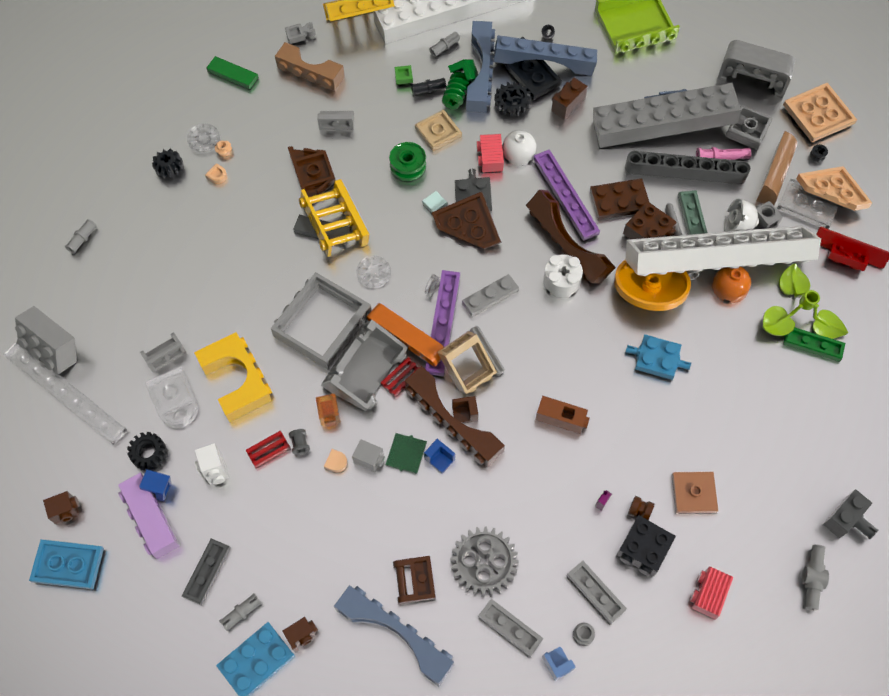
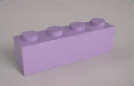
[118,472,180,559]

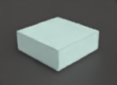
[422,191,448,213]

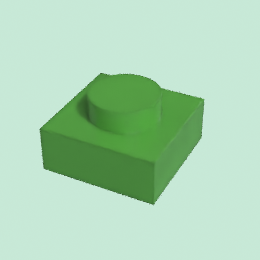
[394,65,413,85]

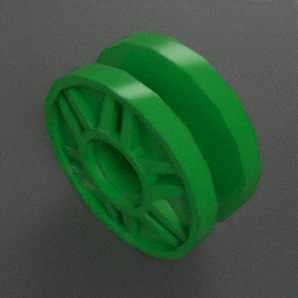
[389,142,426,181]

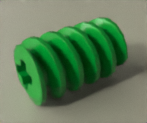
[442,72,471,110]

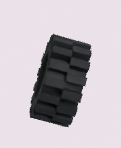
[127,432,167,471]

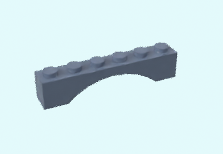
[466,21,495,112]
[493,35,597,76]
[334,585,454,687]

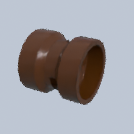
[628,495,655,520]

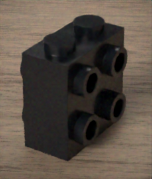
[617,515,676,577]

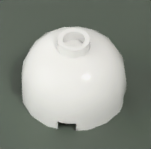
[502,130,537,166]
[724,199,759,232]

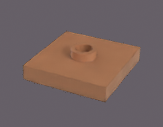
[672,472,718,514]

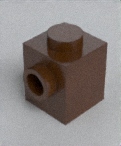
[43,491,80,524]

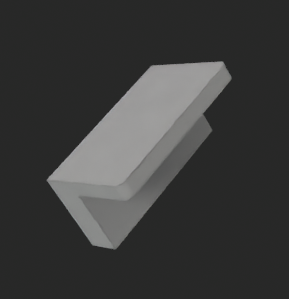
[317,111,354,130]

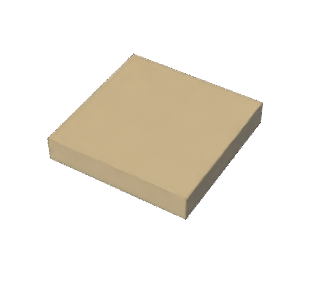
[415,109,462,152]

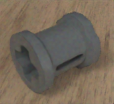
[289,429,310,455]

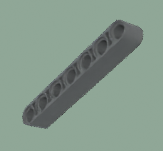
[625,151,751,184]

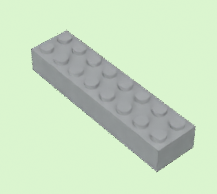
[593,83,741,148]

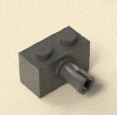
[823,489,879,540]

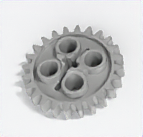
[450,526,519,596]

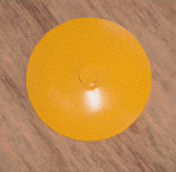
[614,260,691,311]

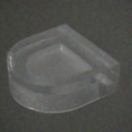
[425,274,440,297]

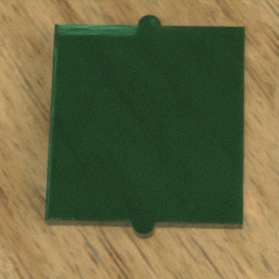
[385,433,427,474]

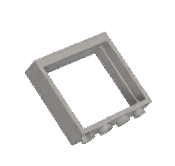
[271,272,372,370]

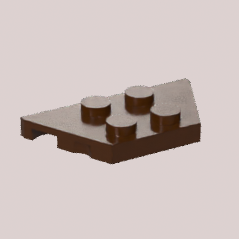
[288,146,335,197]

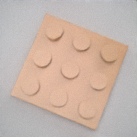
[783,83,857,142]

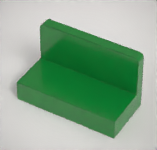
[448,59,479,81]

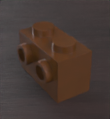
[551,77,588,120]

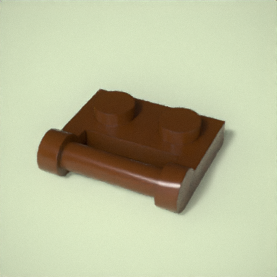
[393,556,436,605]

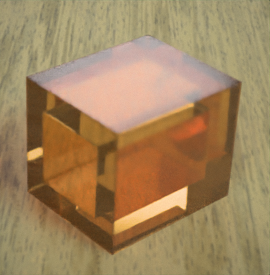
[316,394,341,427]

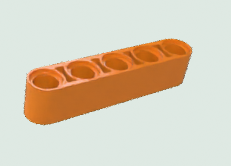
[366,303,444,367]

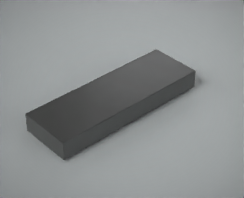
[293,214,351,245]
[182,538,231,606]

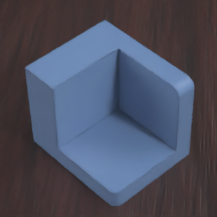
[542,647,576,681]

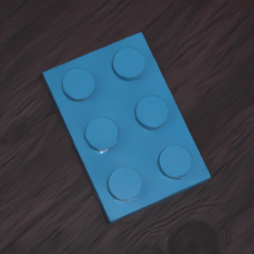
[29,539,104,589]
[216,622,295,696]

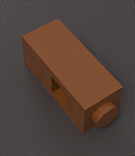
[535,395,590,434]

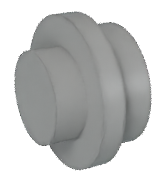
[573,622,595,645]

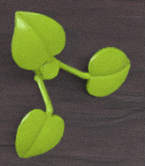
[762,263,848,339]

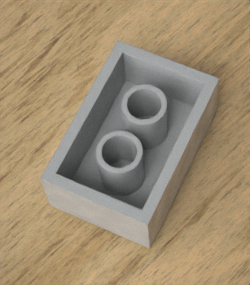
[15,306,76,375]

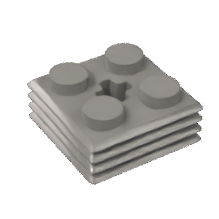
[726,106,772,149]

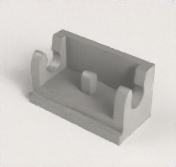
[140,332,186,372]

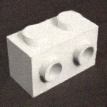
[195,443,229,485]

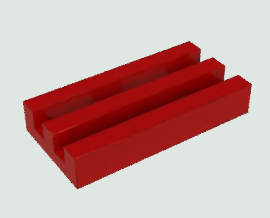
[381,357,420,397]
[246,430,291,468]

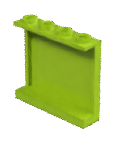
[595,0,680,53]

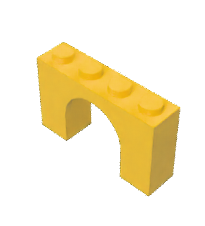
[194,332,272,422]

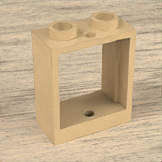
[437,331,497,394]

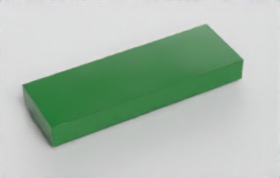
[206,56,259,89]
[783,327,846,362]

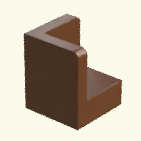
[452,396,479,423]

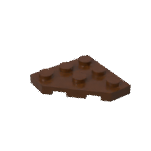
[432,191,502,249]

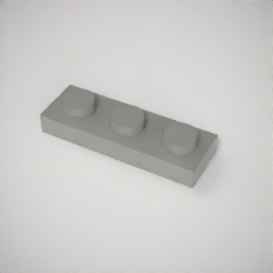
[462,274,519,317]
[567,560,627,624]
[478,599,543,657]

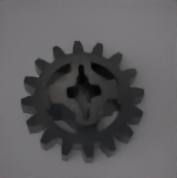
[494,81,532,116]

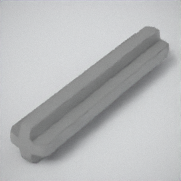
[470,326,505,376]

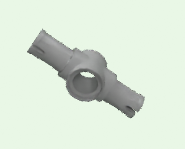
[802,544,829,611]

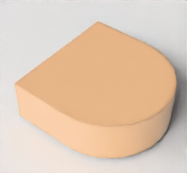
[205,163,227,184]
[324,449,348,473]

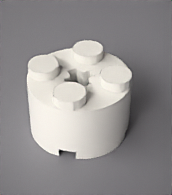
[543,255,583,298]

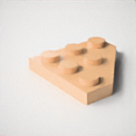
[796,166,872,211]

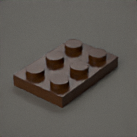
[590,178,649,220]

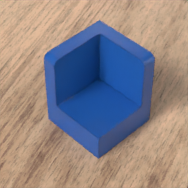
[424,438,455,473]
[140,469,171,502]

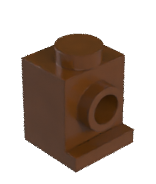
[282,617,318,653]

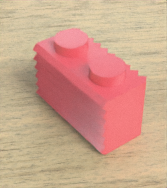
[476,134,504,173]
[690,566,733,620]

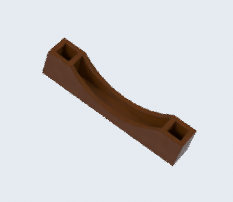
[526,190,616,283]
[405,366,505,468]

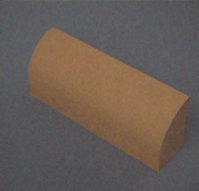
[756,131,797,205]

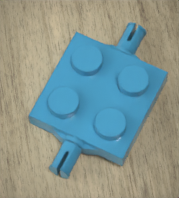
[626,334,691,380]

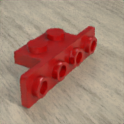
[816,227,889,271]

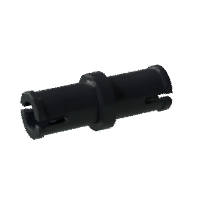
[411,78,446,95]

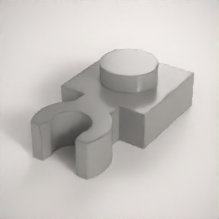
[285,22,316,44]

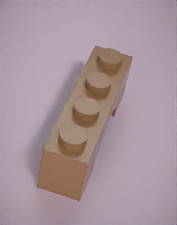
[275,42,345,91]

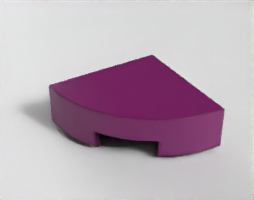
[595,490,612,511]

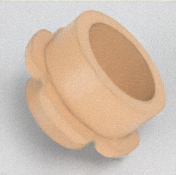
[215,140,232,157]

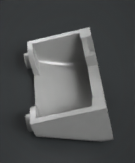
[717,40,795,98]
[321,320,408,411]

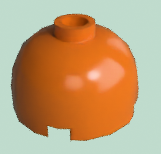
[712,266,751,303]

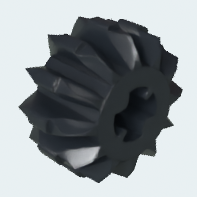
[152,148,183,179]

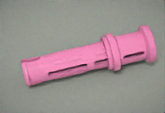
[695,147,751,160]

